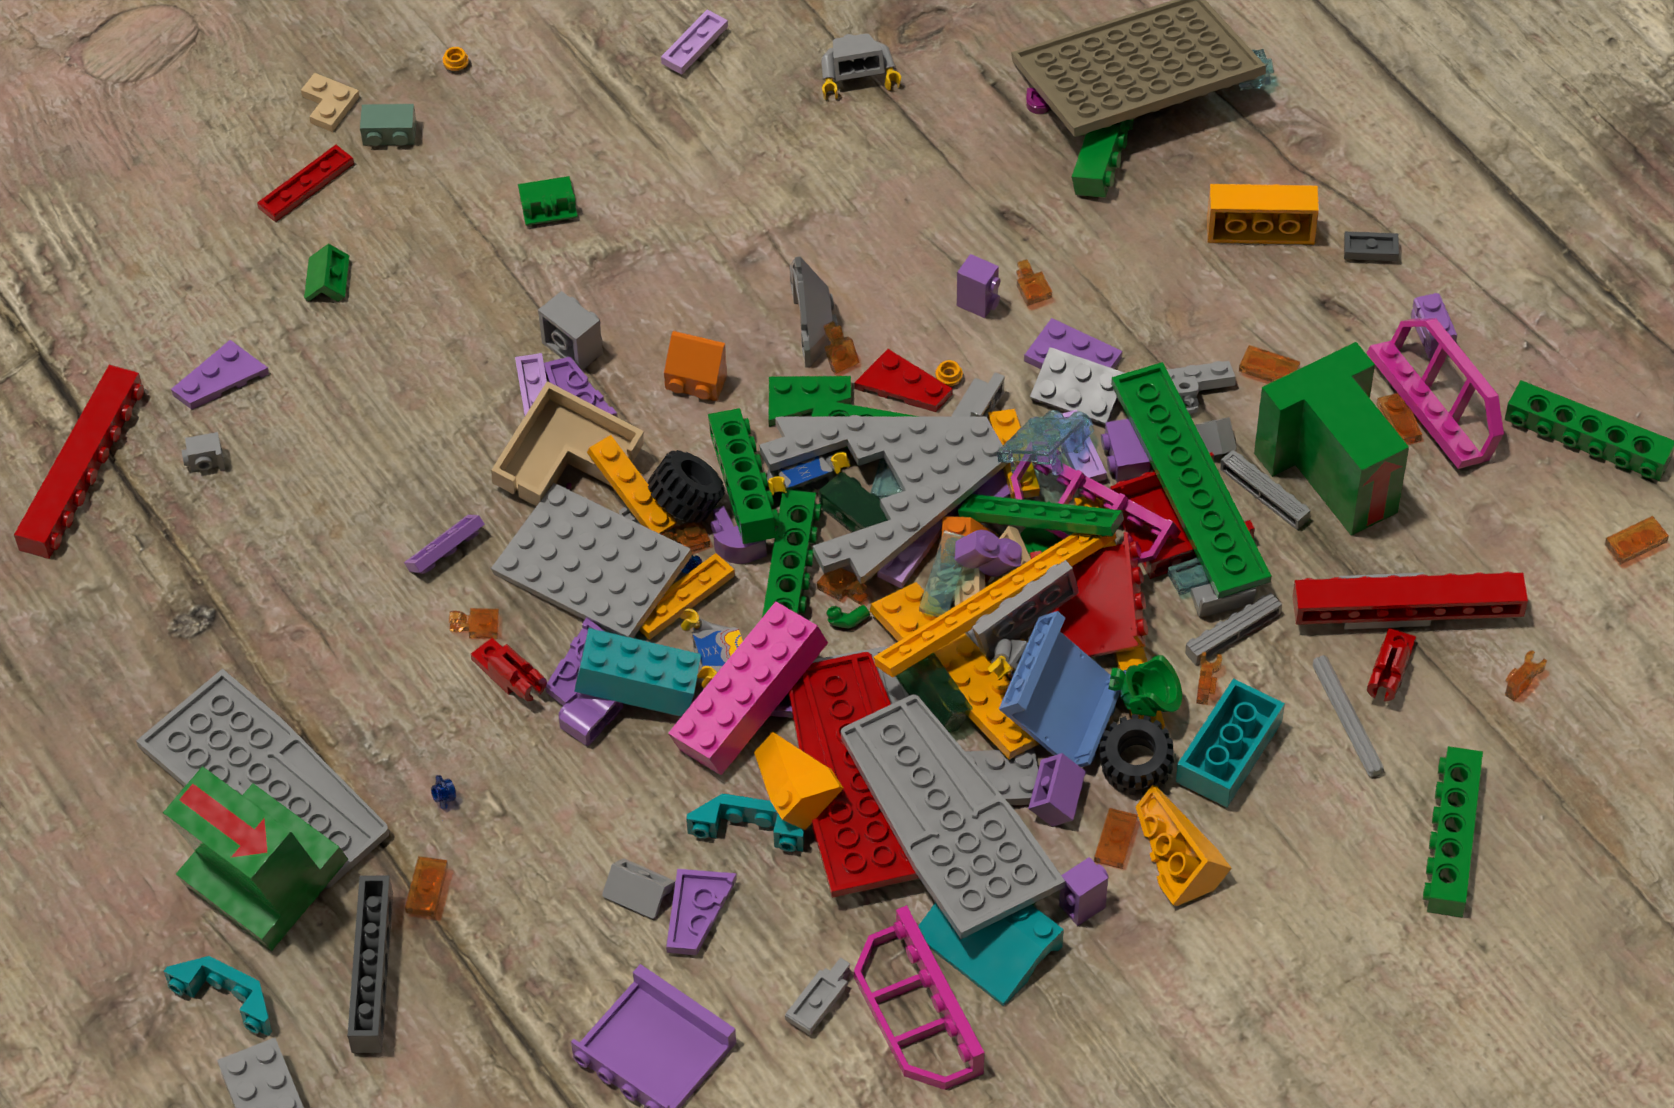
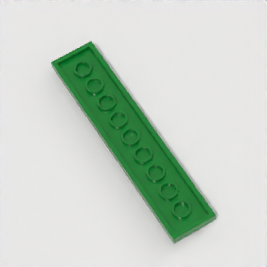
[1111,362,1272,599]

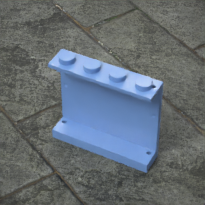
[999,611,1126,767]

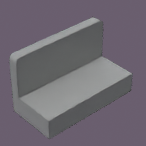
[952,372,1005,419]
[1190,584,1257,618]
[602,858,675,918]

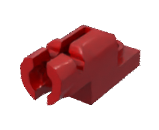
[1367,628,1416,702]
[471,637,547,701]

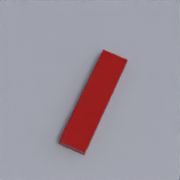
[257,144,354,223]

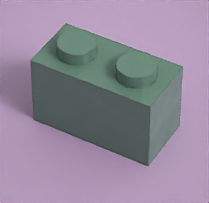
[360,104,417,146]

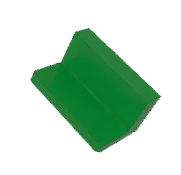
[304,243,350,302]

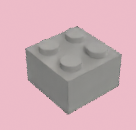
[538,291,603,370]

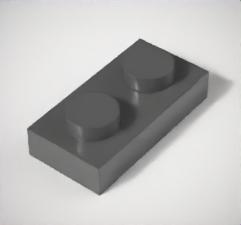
[1344,231,1399,261]

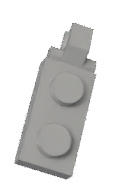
[785,957,851,1035]

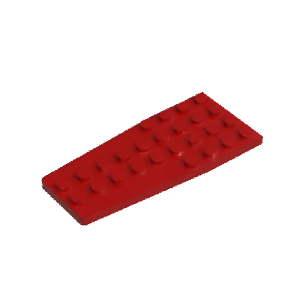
[789,652,919,898]

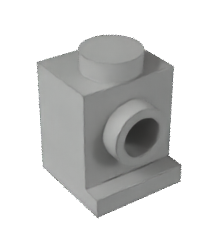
[182,432,225,472]

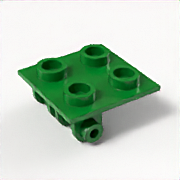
[518,176,578,226]

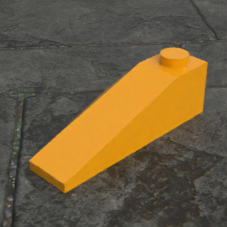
[754,732,844,830]
[1135,785,1232,906]

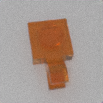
[1016,259,1052,306]
[823,321,860,374]
[661,521,710,552]
[817,568,868,605]
[449,608,499,639]
[1505,650,1547,701]
[1196,652,1222,705]

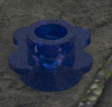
[431,775,456,810]

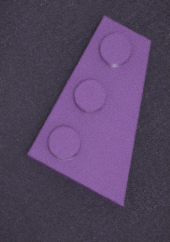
[666,869,737,955]

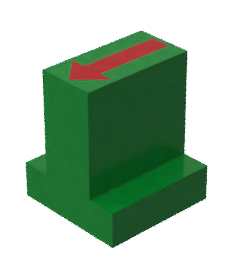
[1254,342,1409,536]
[163,766,348,951]

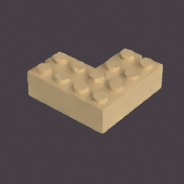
[491,381,644,506]

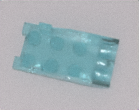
[997,410,1094,476]

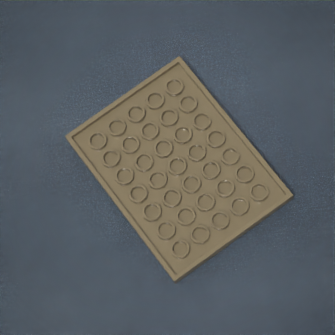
[1011,0,1266,137]

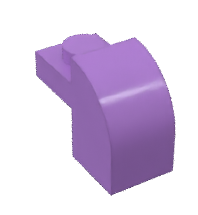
[711,506,767,564]

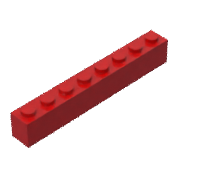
[14,365,144,559]
[1292,571,1528,625]

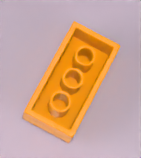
[1207,184,1319,245]

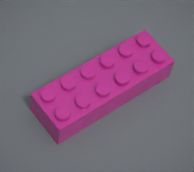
[668,601,828,775]

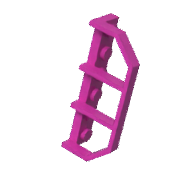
[1367,318,1504,469]
[1011,444,1181,564]
[854,905,984,1090]

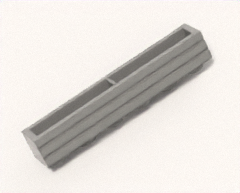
[1220,450,1311,530]
[1185,593,1282,666]

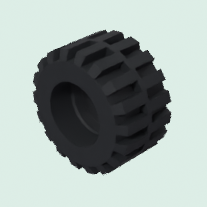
[648,450,725,523]
[1100,714,1174,796]

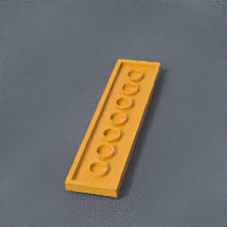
[870,582,1040,759]

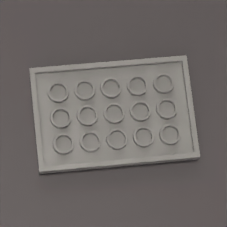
[491,483,693,638]

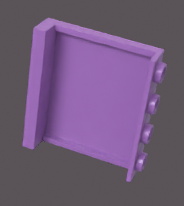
[571,964,737,1108]

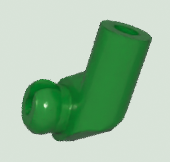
[826,605,870,629]

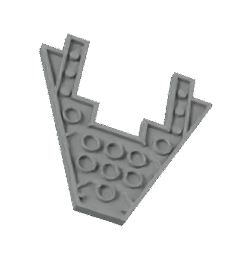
[759,415,1009,584]

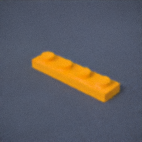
[988,409,1040,499]
[587,435,677,535]
[639,553,735,640]

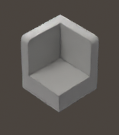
[1195,417,1236,455]

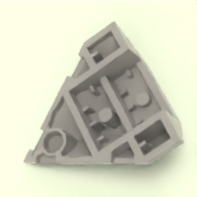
[790,256,838,367]

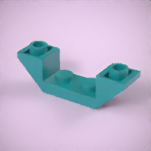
[686,793,804,852]
[164,956,272,1036]

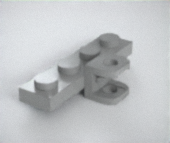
[1167,361,1235,414]

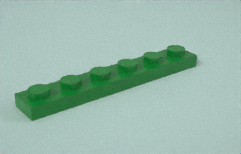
[958,494,1124,536]

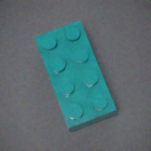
[574,628,701,717]
[1176,678,1285,808]

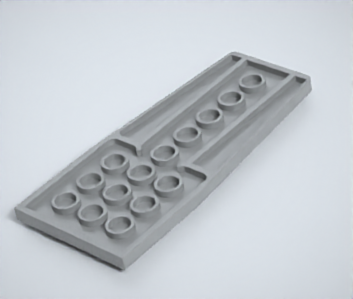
[136,669,389,889]
[841,695,1065,939]

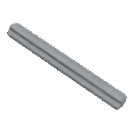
[1313,655,1383,777]

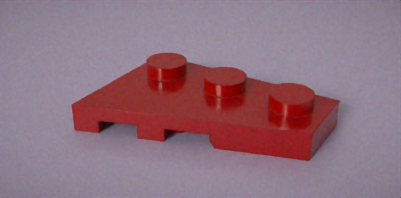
[854,349,953,412]

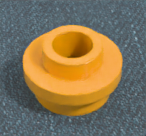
[443,47,469,71]
[935,360,963,386]

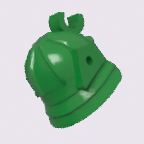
[1108,655,1182,717]

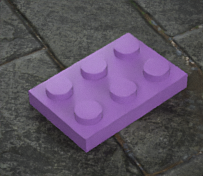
[1024,318,1122,369]

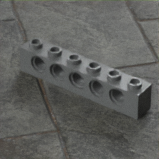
[347,875,393,1053]

